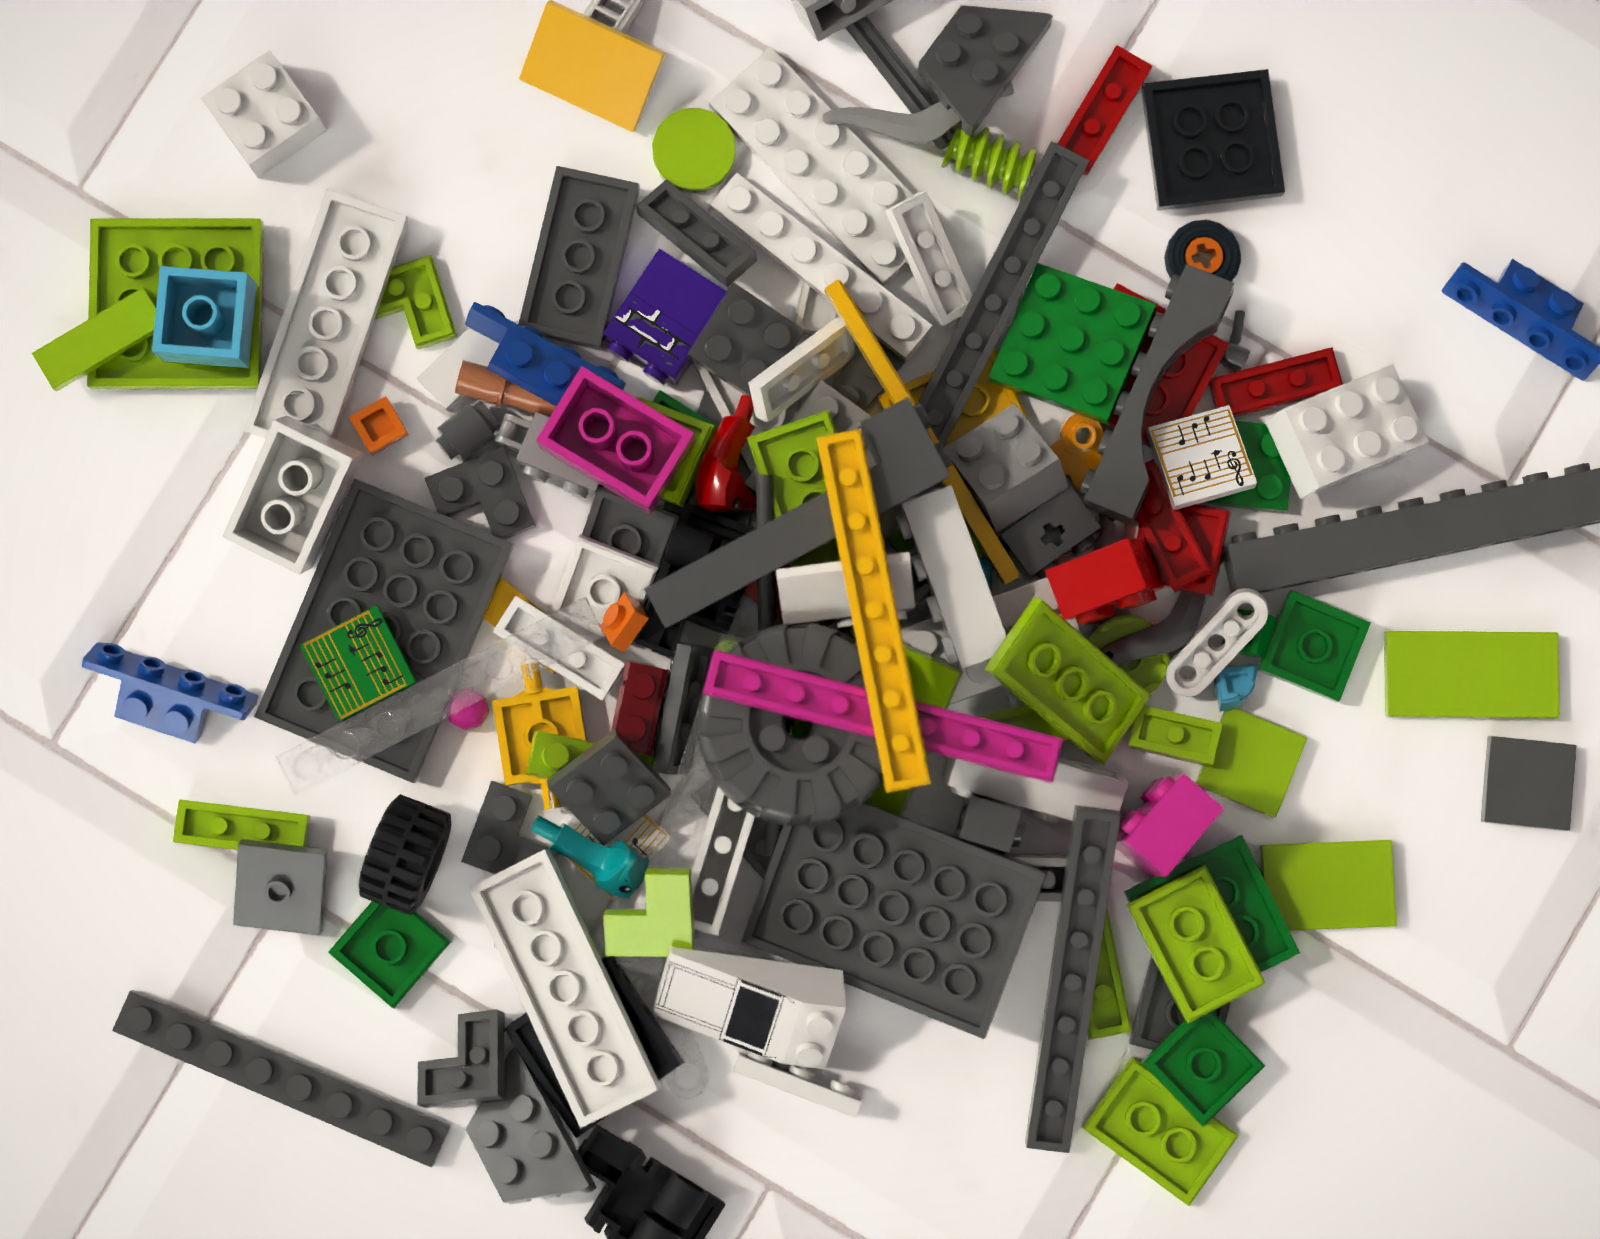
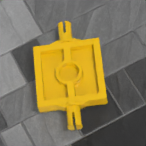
[492,662,587,810]

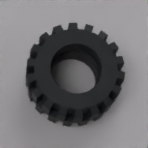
[359,794,451,915]

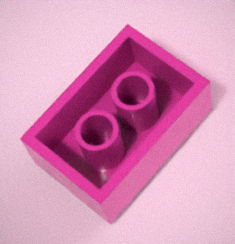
[536,366,696,515]
[1116,773,1225,877]

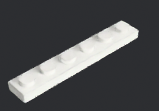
[710,172,933,362]

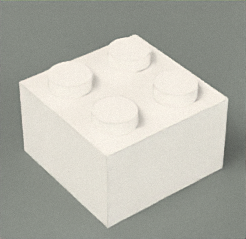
[200,49,327,178]

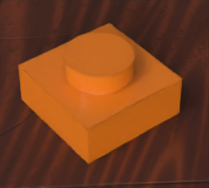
[349,396,409,456]
[600,592,649,653]

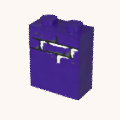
[603,248,727,386]

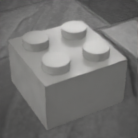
[944,403,1069,533]

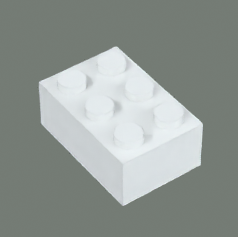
[1265,364,1429,499]
[222,416,364,575]

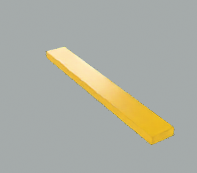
[824,280,1019,585]
[817,429,931,793]

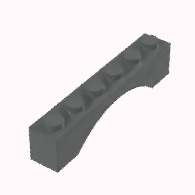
[1080,264,1234,526]

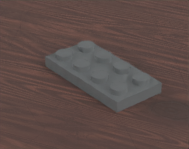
[518,165,640,350]

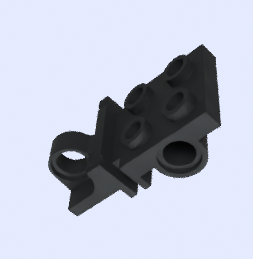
[633,502,756,659]
[578,1124,726,1239]

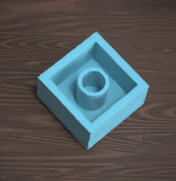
[152,266,257,368]

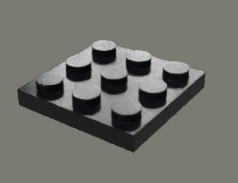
[1141,69,1285,211]
[504,956,685,1138]

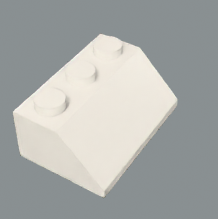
[776,552,915,628]

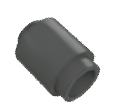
[435,400,500,462]

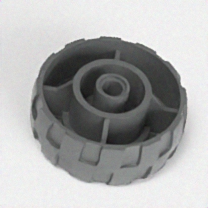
[698,623,884,826]

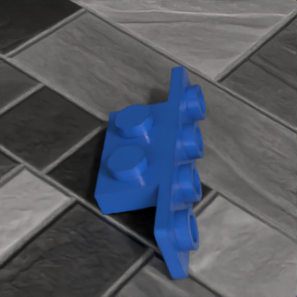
[1441,258,1600,381]
[465,302,626,406]
[81,642,259,744]

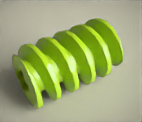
[941,127,1036,201]

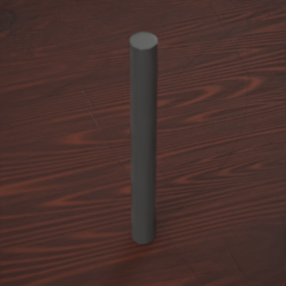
[756,475,775,632]

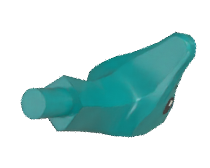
[530,815,649,899]

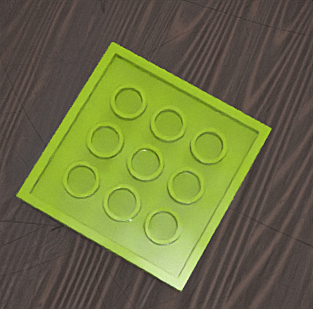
[87,218,264,389]

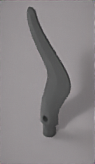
[1099,555,1224,667]

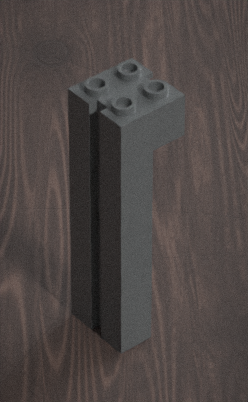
[644,397,953,628]

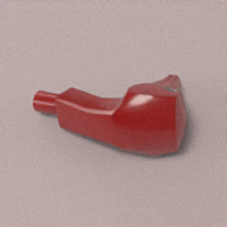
[695,395,756,513]

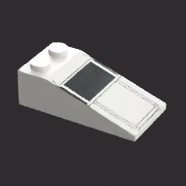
[653,947,846,1069]

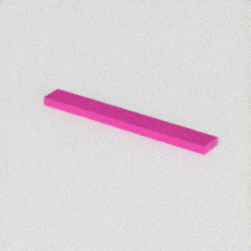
[703,650,1063,783]

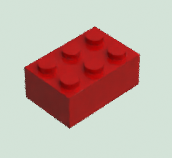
[1045,538,1165,625]

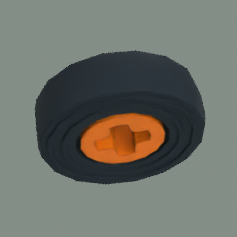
[1164,219,1241,282]

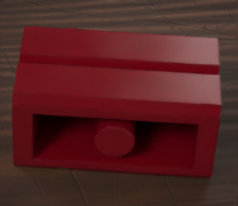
[610,661,670,756]

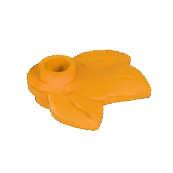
[1050,414,1105,495]

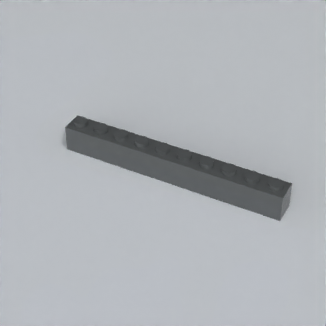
[1223,463,1600,594]

